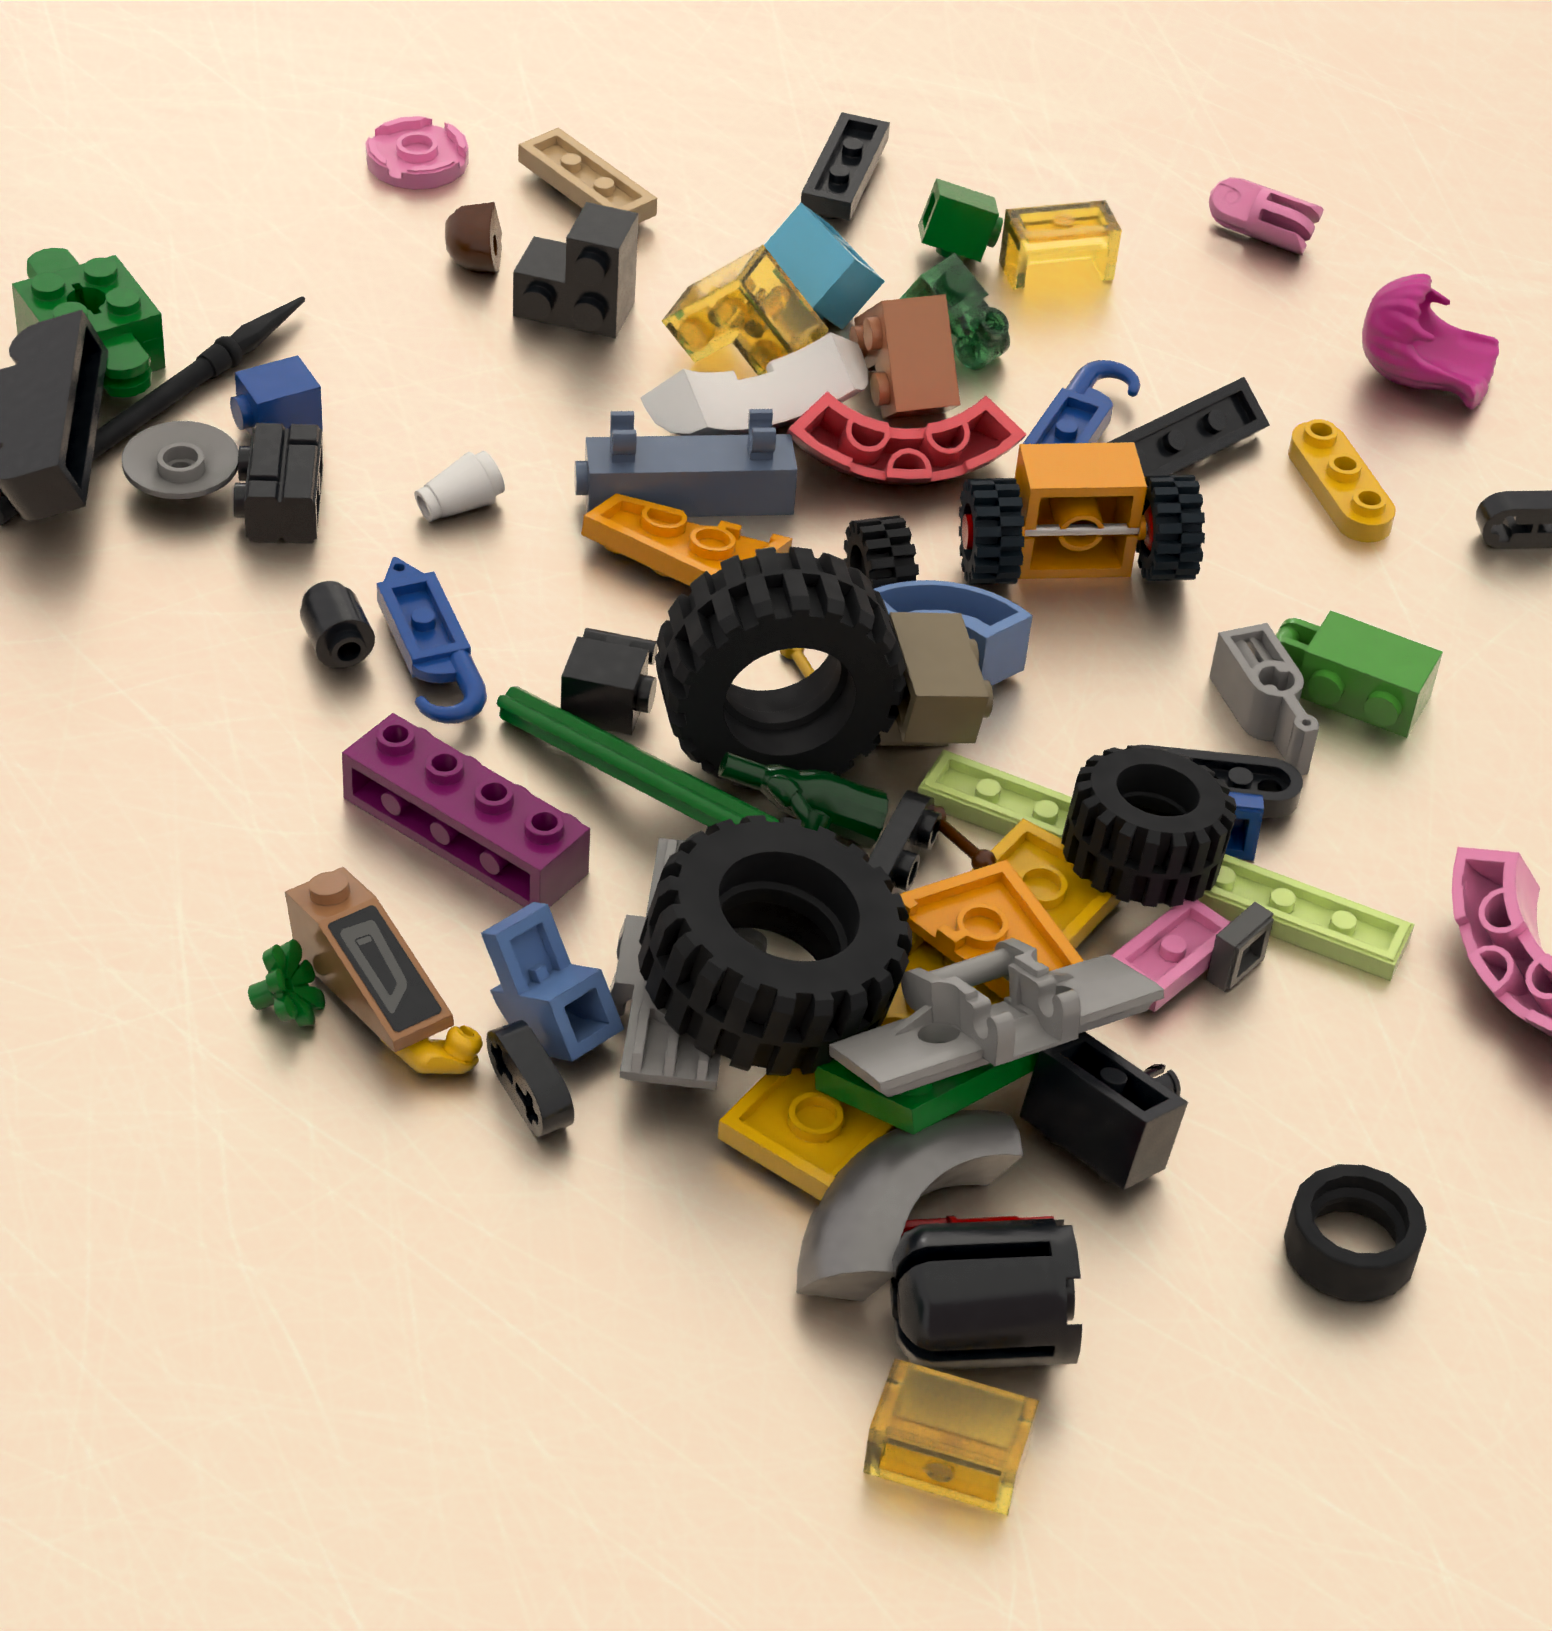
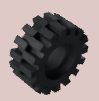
[844,515,919,589]

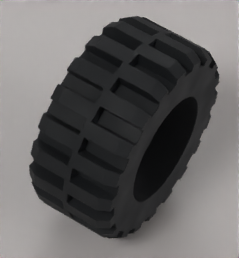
[655,546,906,790]
[638,815,912,1076]

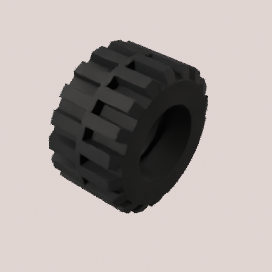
[1061,745,1236,907]

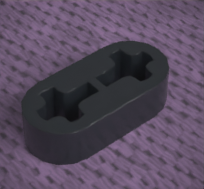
[1476,490,1552,549]
[486,1020,575,1137]

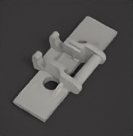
[610,838,767,1090]
[829,938,1164,1097]

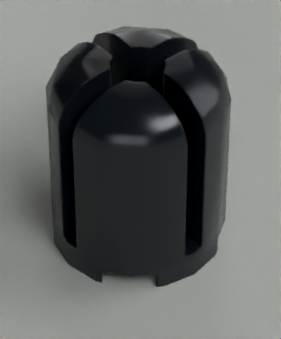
[890,1218,1082,1371]

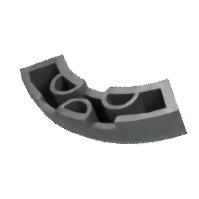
[796,1110,1023,1302]

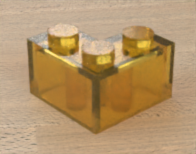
[661,244,829,375]

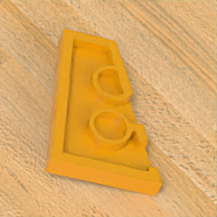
[581,493,793,586]
[900,860,1084,999]

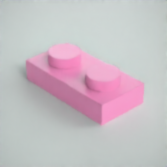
[1111,899,1231,1012]

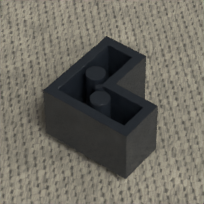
[513,202,639,339]

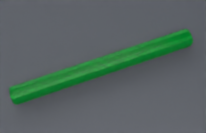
[496,686,779,827]

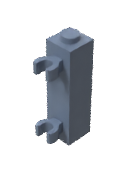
[574,409,798,517]

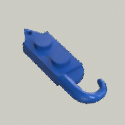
[1023,360,1141,444]
[376,557,487,724]

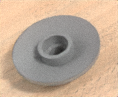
[122,421,239,499]

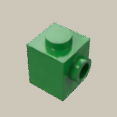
[918,178,1003,262]

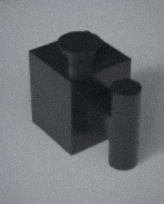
[561,628,658,736]

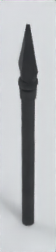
[0,296,305,525]

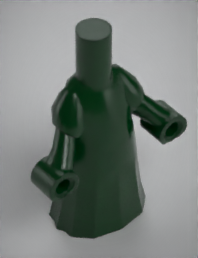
[718,752,889,849]

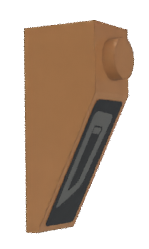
[284,867,454,1052]

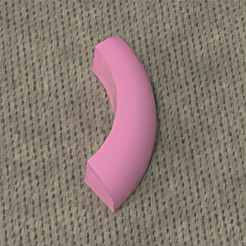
[1452,847,1552,1037]

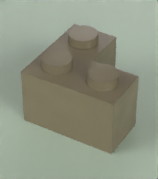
[878,612,993,746]

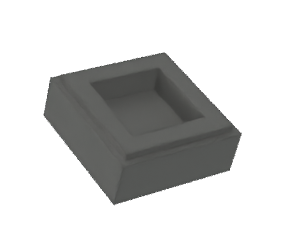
[1206,902,1274,992]

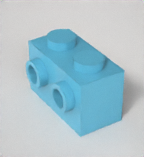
[759,203,885,330]

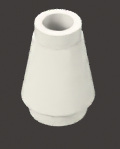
[414,451,505,522]

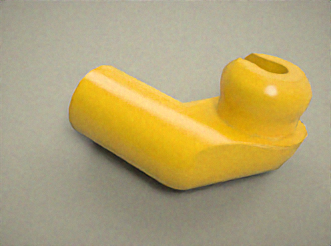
[380,1025,483,1074]

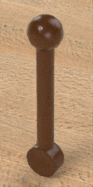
[934,806,997,870]

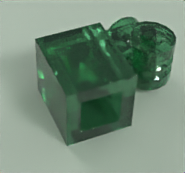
[900,253,1010,370]

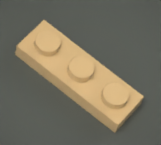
[518,127,658,224]

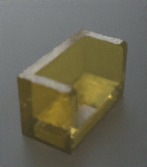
[999,200,1122,290]
[863,1358,1039,1516]

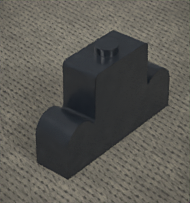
[0,310,108,521]

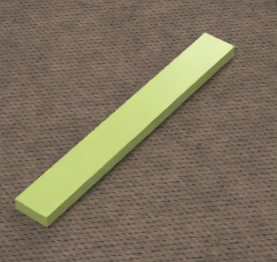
[918,749,1415,981]

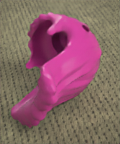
[1362,273,1499,410]

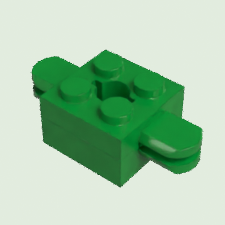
[12,248,166,398]

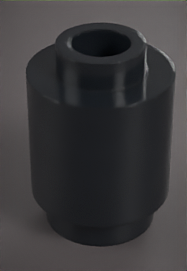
[300,581,375,668]

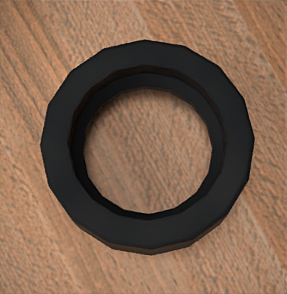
[1284,1164,1427,1301]

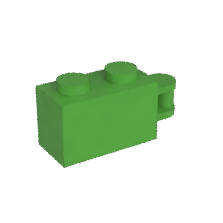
[1276,610,1443,738]

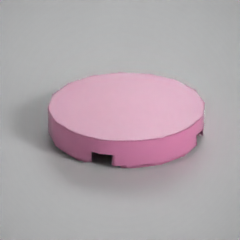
[365,116,469,190]

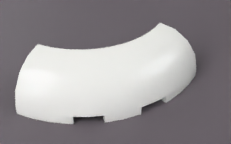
[640,332,868,436]

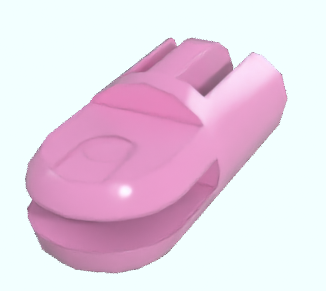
[1208,177,1324,255]

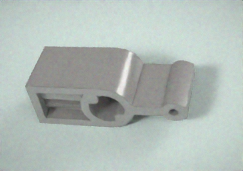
[1209,623,1319,775]

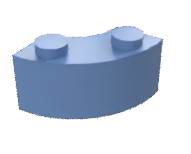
[873,580,1033,686]

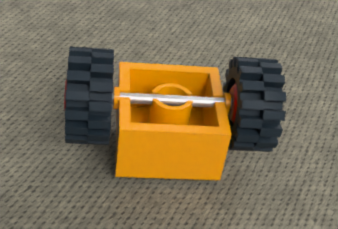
[959,442,1205,585]

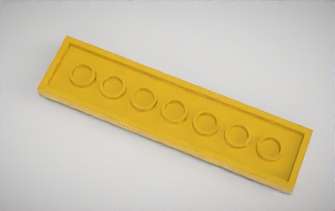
[718,818,1121,1201]

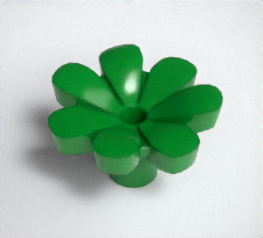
[248,939,325,1027]

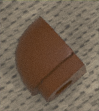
[445,202,502,273]

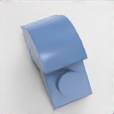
[481,902,624,1062]

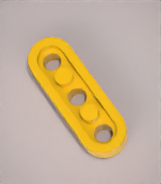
[1288,419,1396,543]

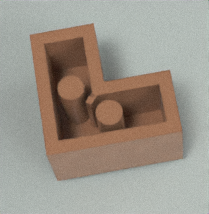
[849,294,961,420]

